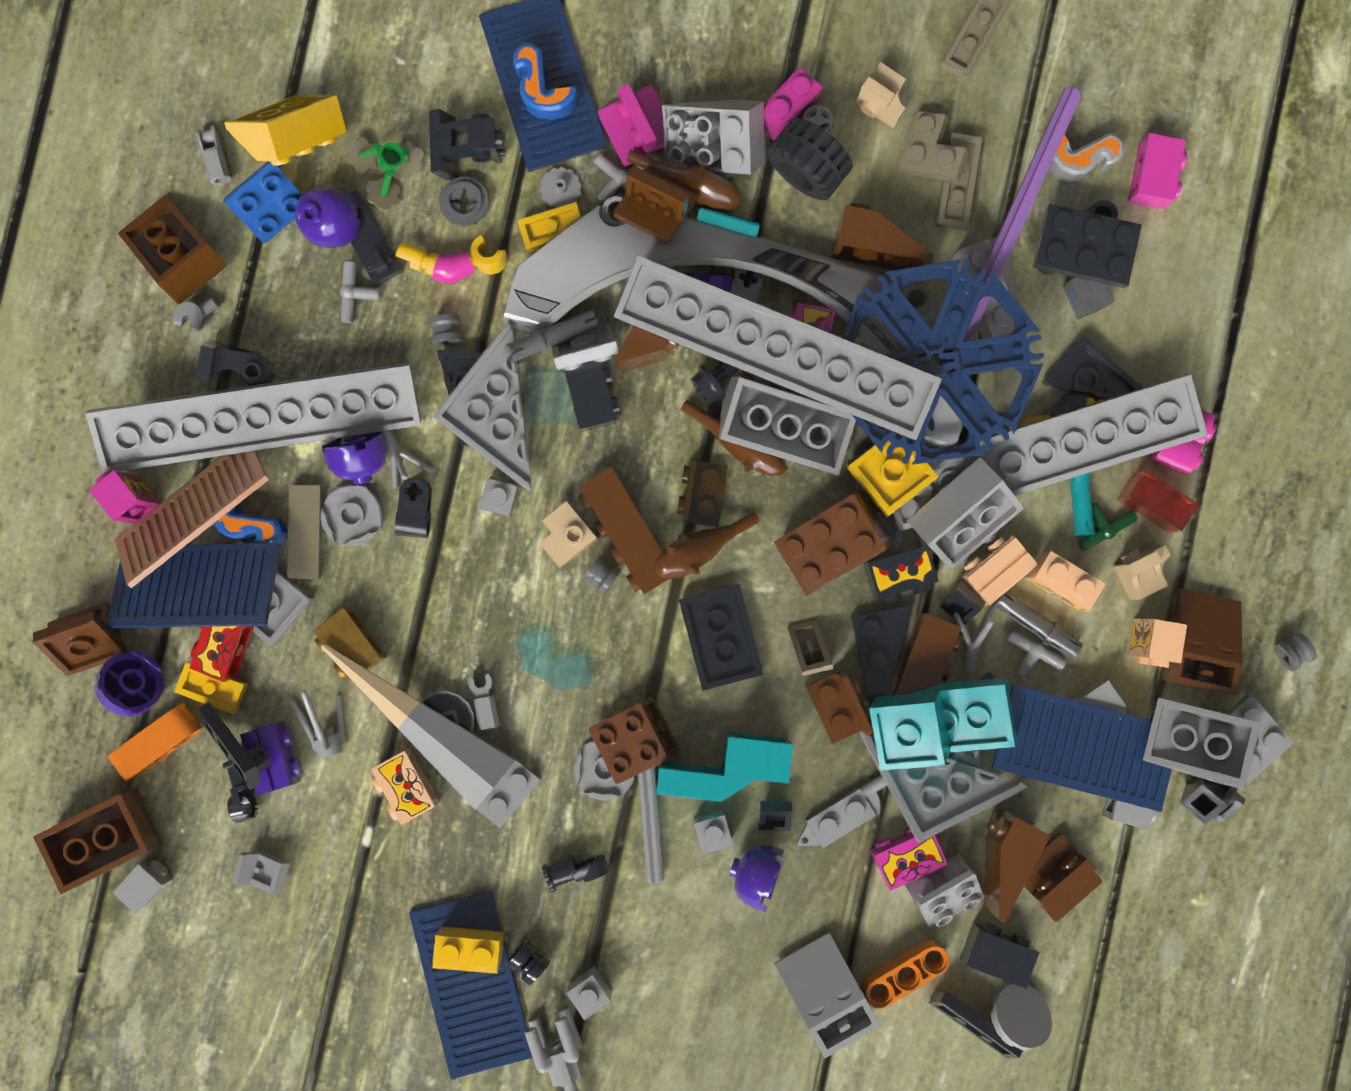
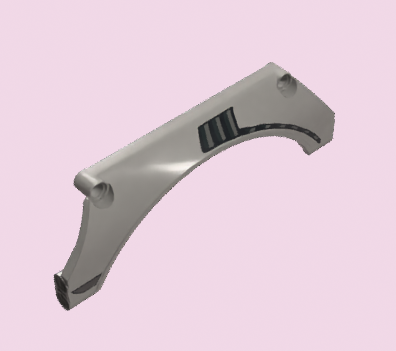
[503,196,963,449]

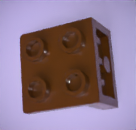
[806,671,873,744]
[589,695,680,784]

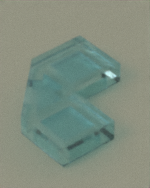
[516,631,592,692]

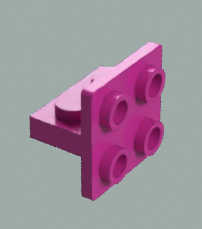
[598,84,665,167]

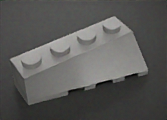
[952,238,1033,373]

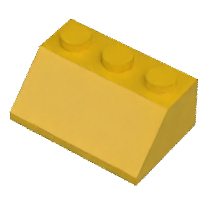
[224,95,347,166]

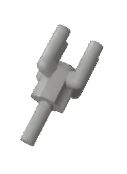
[524,1006,583,1091]

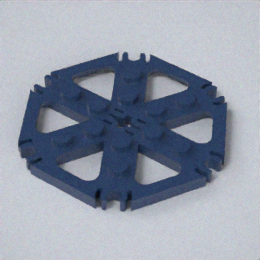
[841,259,1044,465]

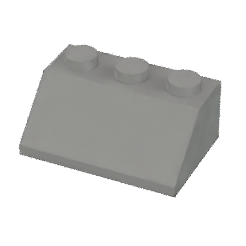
[907,457,1024,570]

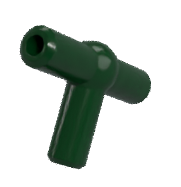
[1078,502,1138,551]

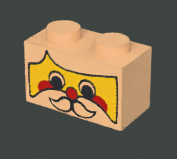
[1025,551,1106,611]
[1128,619,1187,668]
[371,747,440,825]

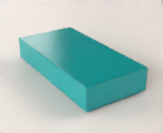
[697,206,761,237]

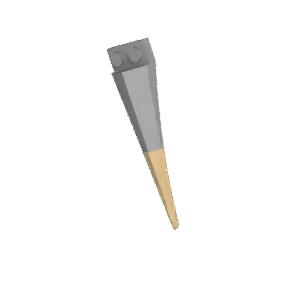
[321,644,541,829]

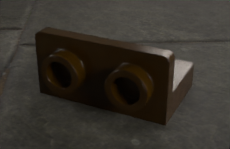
[677,458,728,528]

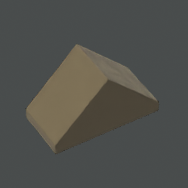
[787,620,834,676]

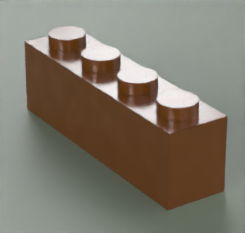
[578,467,670,594]
[889,613,962,696]

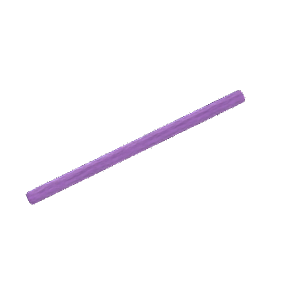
[939,86,1081,373]

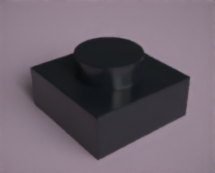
[940,582,986,625]
[758,800,792,831]

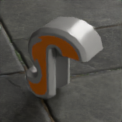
[1048,133,1124,182]

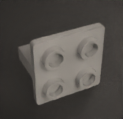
[905,853,984,929]

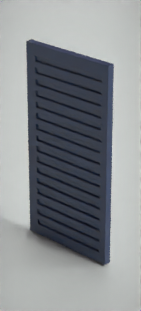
[479,0,607,172]
[106,543,281,628]
[992,684,1172,812]
[409,890,533,1080]

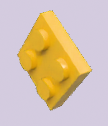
[847,441,939,517]

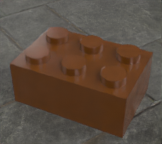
[774,489,894,596]
[33,788,162,895]

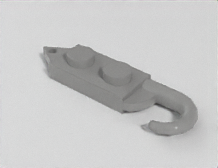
[796,775,898,848]

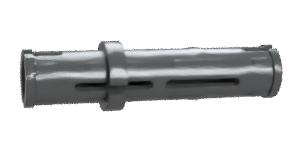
[505,309,598,363]
[993,591,1083,660]

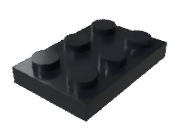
[1033,204,1142,288]
[679,584,763,691]

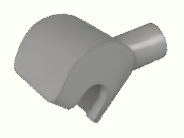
[173,298,218,332]

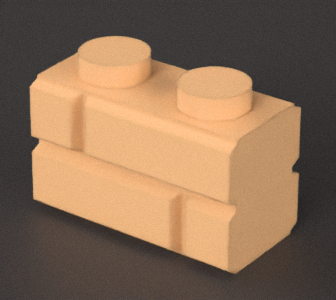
[961,536,1038,605]

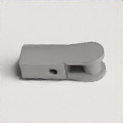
[195,125,232,185]

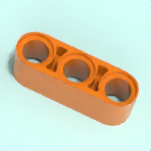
[108,703,202,783]
[862,939,949,1009]

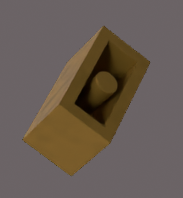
[312,607,387,681]

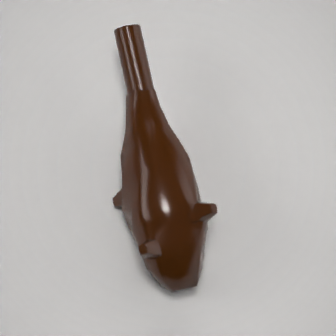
[626,149,742,210]
[680,400,788,477]
[653,512,759,579]

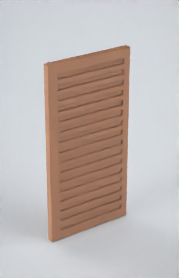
[115,451,269,588]

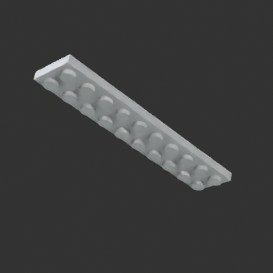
[614,256,942,440]
[85,362,421,474]
[893,374,1208,532]

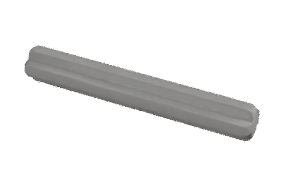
[638,767,664,884]

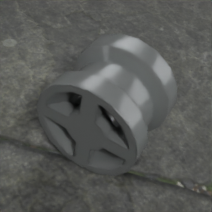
[428,314,462,346]
[583,556,621,595]
[1275,632,1317,672]

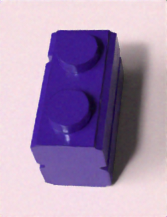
[240,721,303,795]

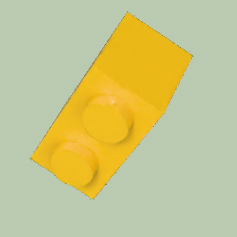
[432,927,504,973]

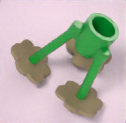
[345,137,424,211]

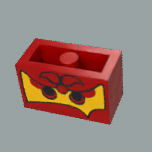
[189,626,254,683]

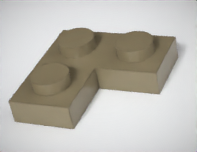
[898,111,969,182]

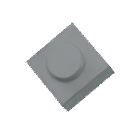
[479,478,519,517]

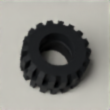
[767,118,853,201]

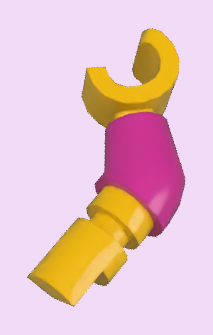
[396,235,507,284]

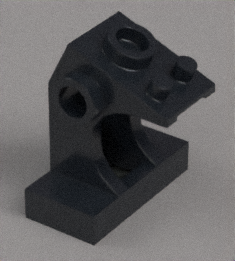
[429,109,506,181]
[196,339,276,386]

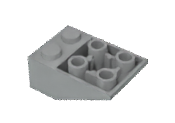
[662,100,765,175]
[774,932,881,1058]

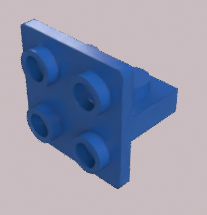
[223,161,302,243]

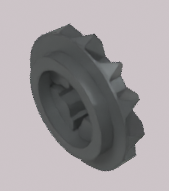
[439,177,489,227]

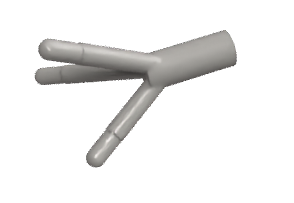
[381,430,434,489]
[953,605,996,673]

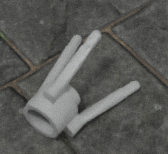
[291,690,347,759]

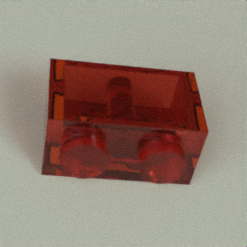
[1117,470,1199,533]

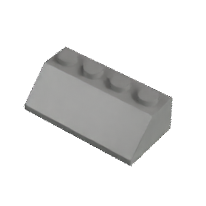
[719,377,856,476]

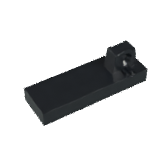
[350,189,403,287]
[197,702,272,790]
[928,991,1023,1058]

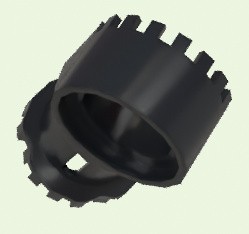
[222,761,259,823]
[542,854,610,892]

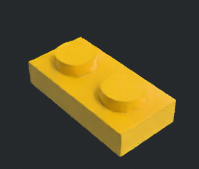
[517,202,581,253]
[174,662,248,714]

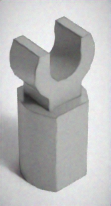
[468,673,500,730]

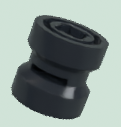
[506,940,551,986]

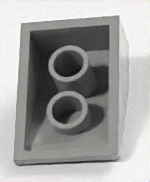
[1143,698,1260,790]

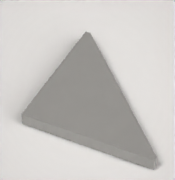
[433,322,532,492]
[859,732,1028,843]

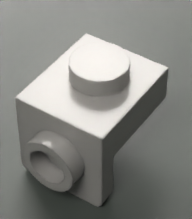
[232,851,290,895]

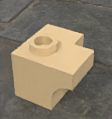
[856,62,906,129]
[540,501,598,568]
[1113,545,1171,600]

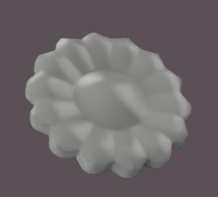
[539,167,582,208]

